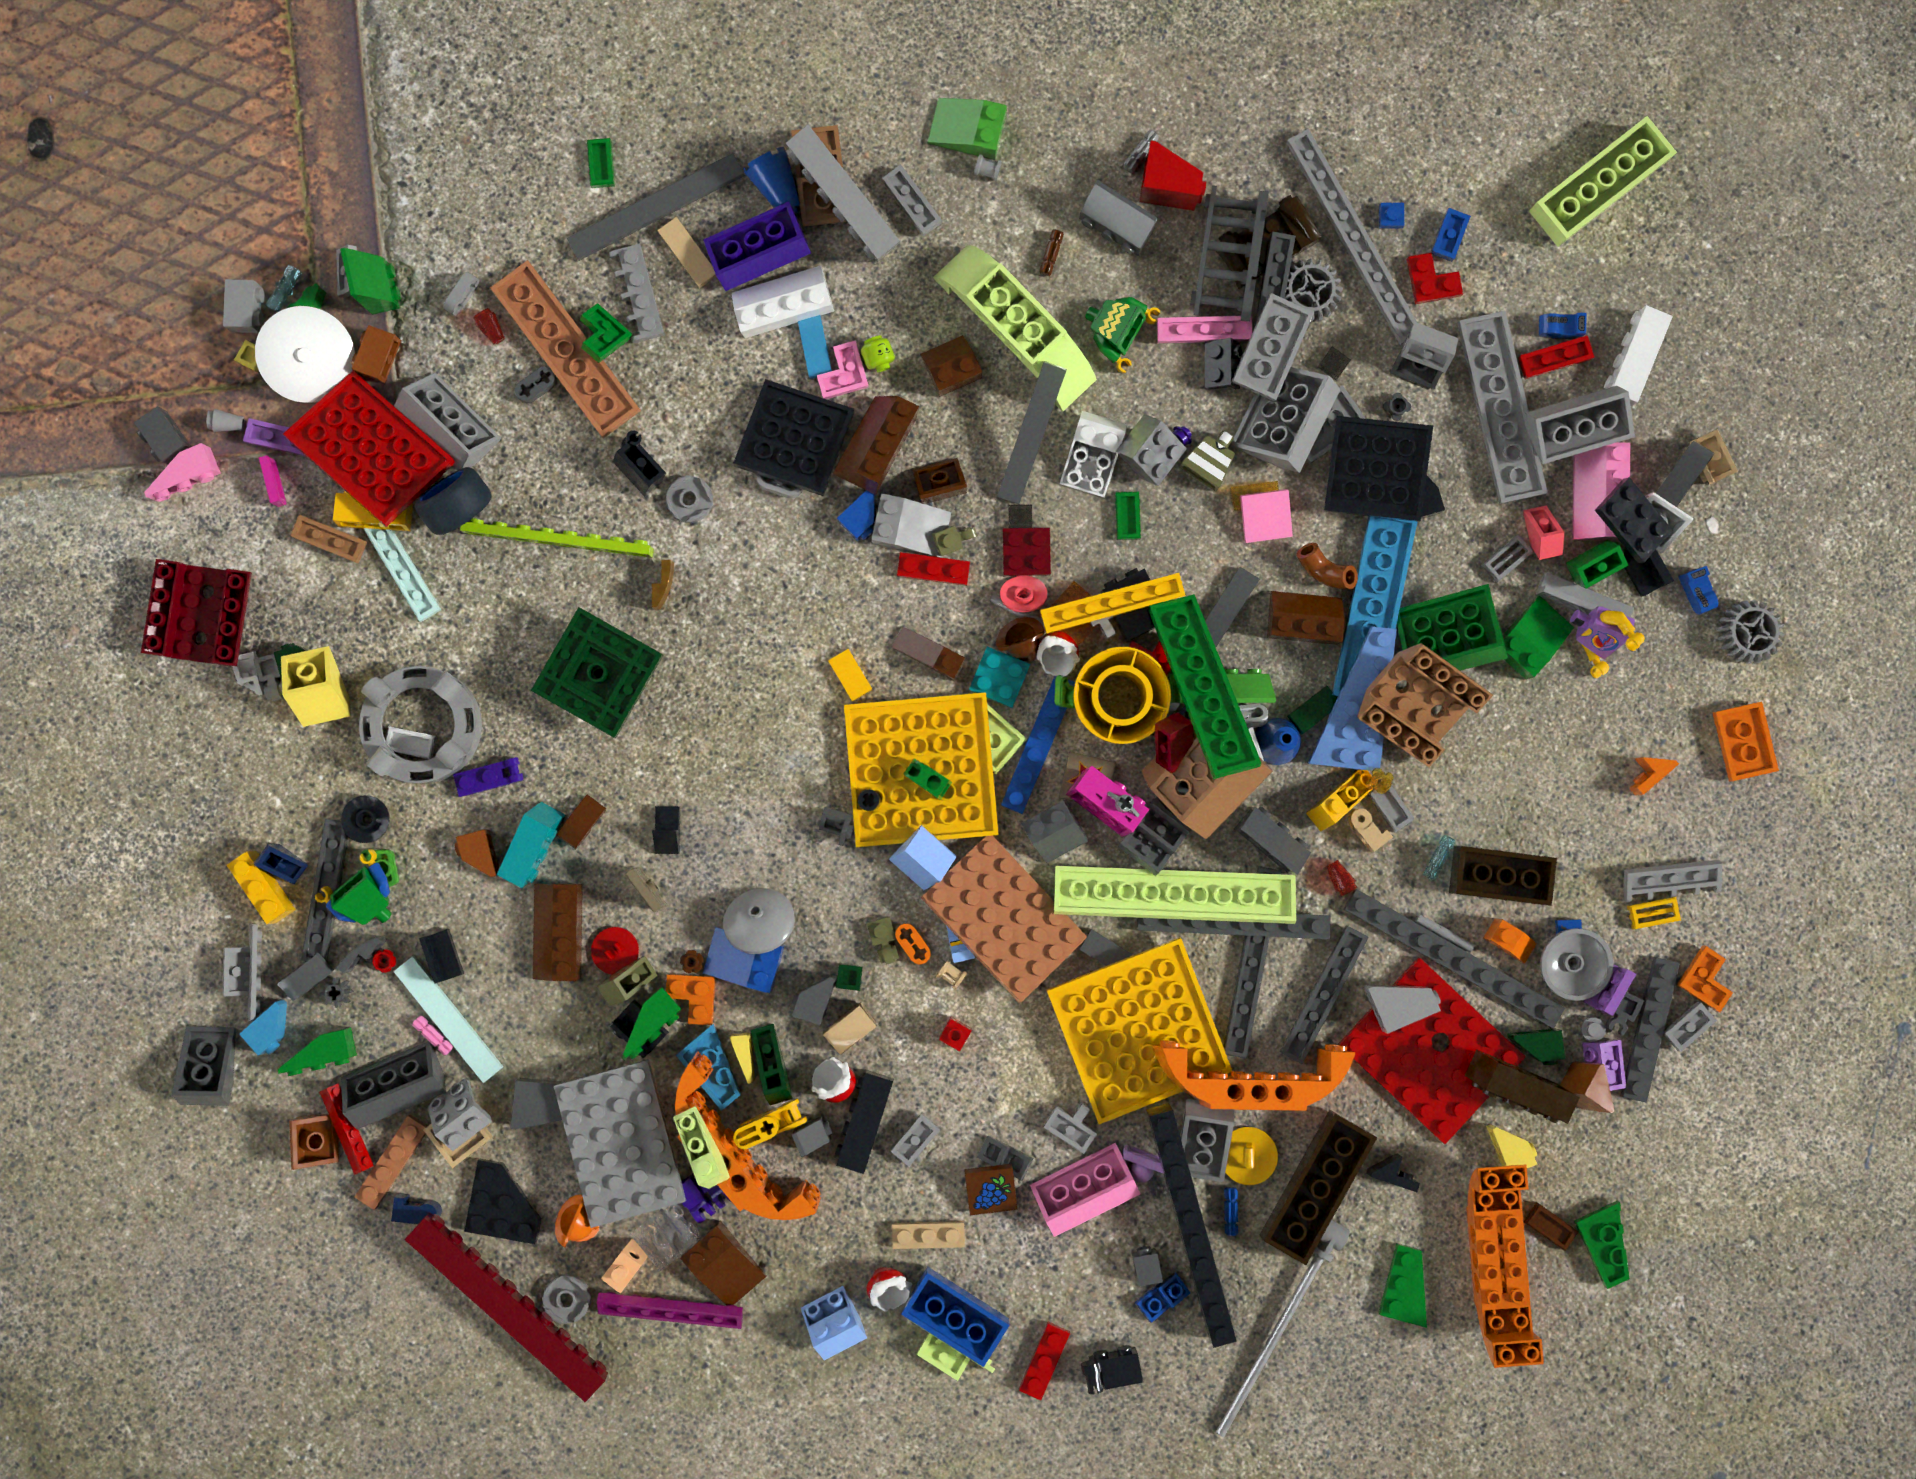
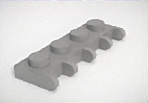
[609,243,665,343]
[1623,860,1723,902]

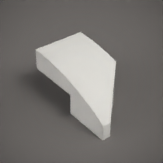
[232,651,264,695]

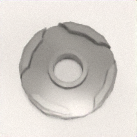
[665,475,713,523]
[542,1274,591,1324]

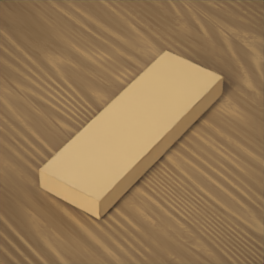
[657,217,716,289]

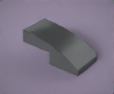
[336,936,387,973]
[277,952,334,1001]
[977,1136,1034,1180]

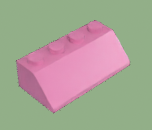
[1572,442,1630,542]
[1030,1143,1140,1237]

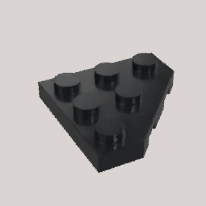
[464,1158,542,1244]

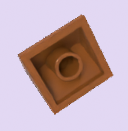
[1560,1061,1615,1113]
[289,1114,339,1170]

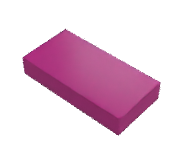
[259,455,287,507]

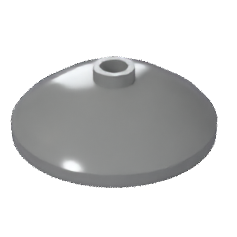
[723,888,795,954]
[1540,928,1613,1001]

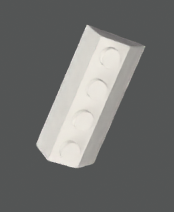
[732,266,834,338]

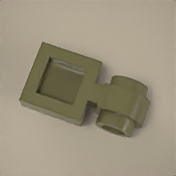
[867,916,899,965]

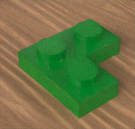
[580,303,632,363]

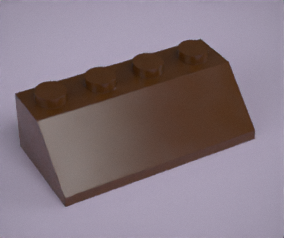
[833,396,919,495]
[533,883,583,981]

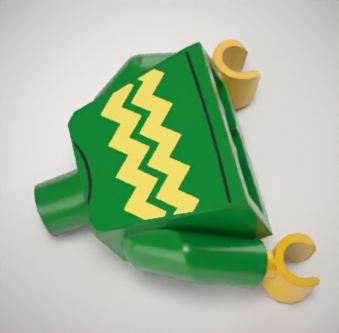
[1085,297,1160,373]

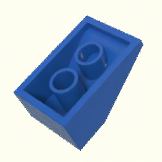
[703,927,785,994]

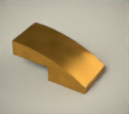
[652,560,674,610]

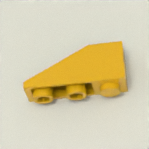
[1306,769,1378,832]

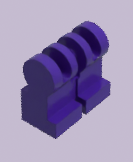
[681,1173,731,1224]

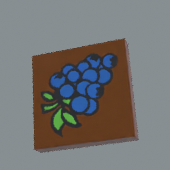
[964,1164,1018,1216]

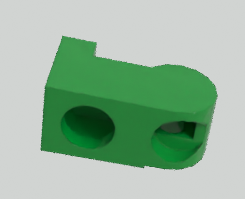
[904,759,952,800]

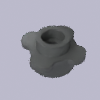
[1383,393,1411,421]

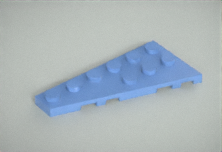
[1307,627,1397,772]

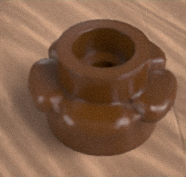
[680,950,704,973]

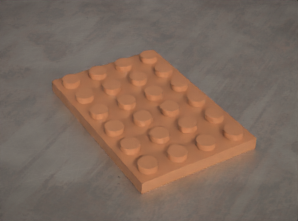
[921,835,1087,1003]

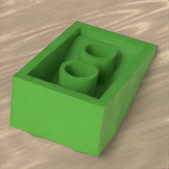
[927,98,1007,160]

